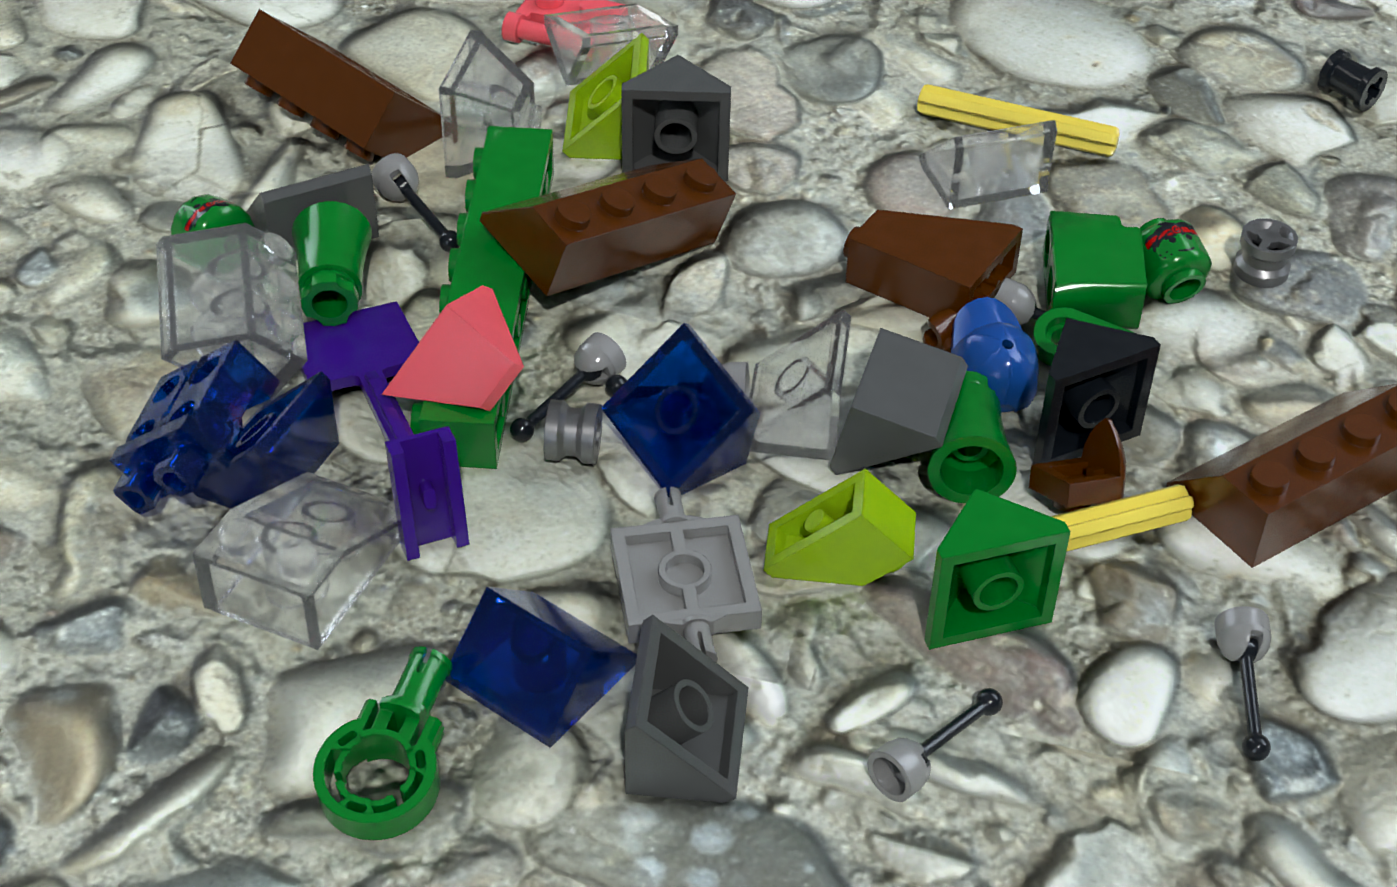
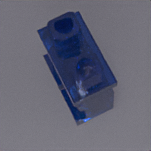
[109,340,280,515]

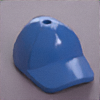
[951,297,1039,413]

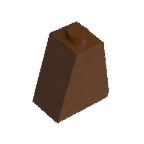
[843,209,1023,318]

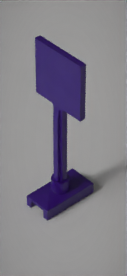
[284,301,470,561]

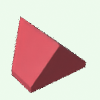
[381,285,524,411]

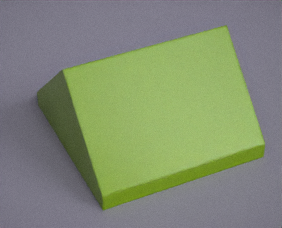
[562,33,649,160]

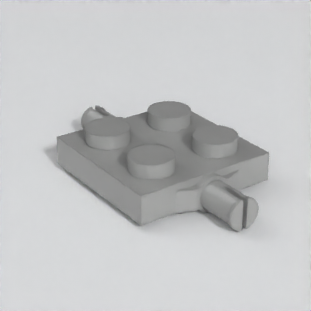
[610,487,762,663]

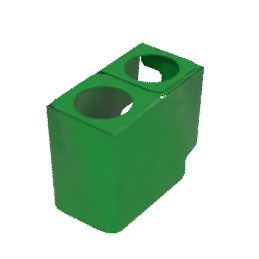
[1042,211,1147,329]

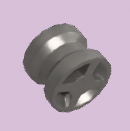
[1233,218,1298,288]
[544,399,603,464]

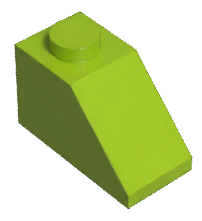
[763,468,916,586]

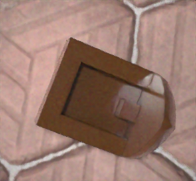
[1029,418,1126,512]

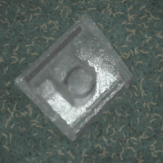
[544,3,678,86]
[919,120,1057,210]
[741,309,851,461]

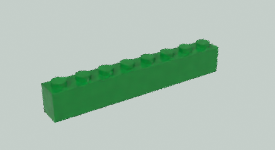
[410,126,554,469]

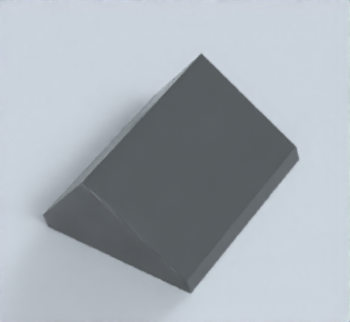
[622,55,731,181]
[246,164,379,267]
[830,328,968,475]
[625,615,749,803]

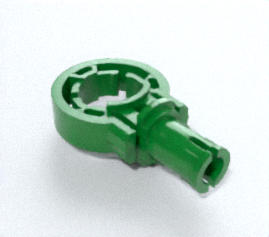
[313,646,453,840]

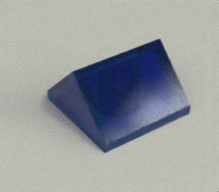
[602,323,761,498]
[189,371,339,524]
[446,587,637,748]

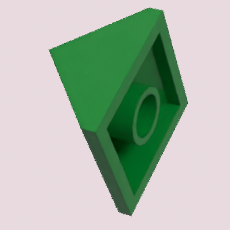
[924,488,1071,650]

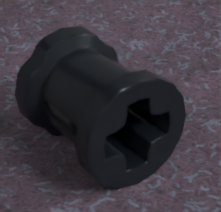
[1317,49,1388,112]

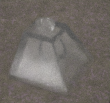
[439,30,542,179]

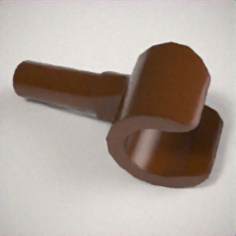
[923,308,957,353]

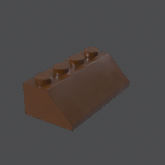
[230,9,457,162]
[479,158,736,296]
[1166,384,1397,568]

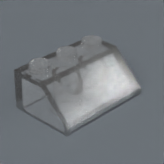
[156,223,308,407]

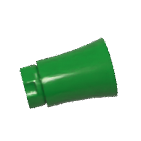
[292,201,372,326]
[928,371,1017,503]

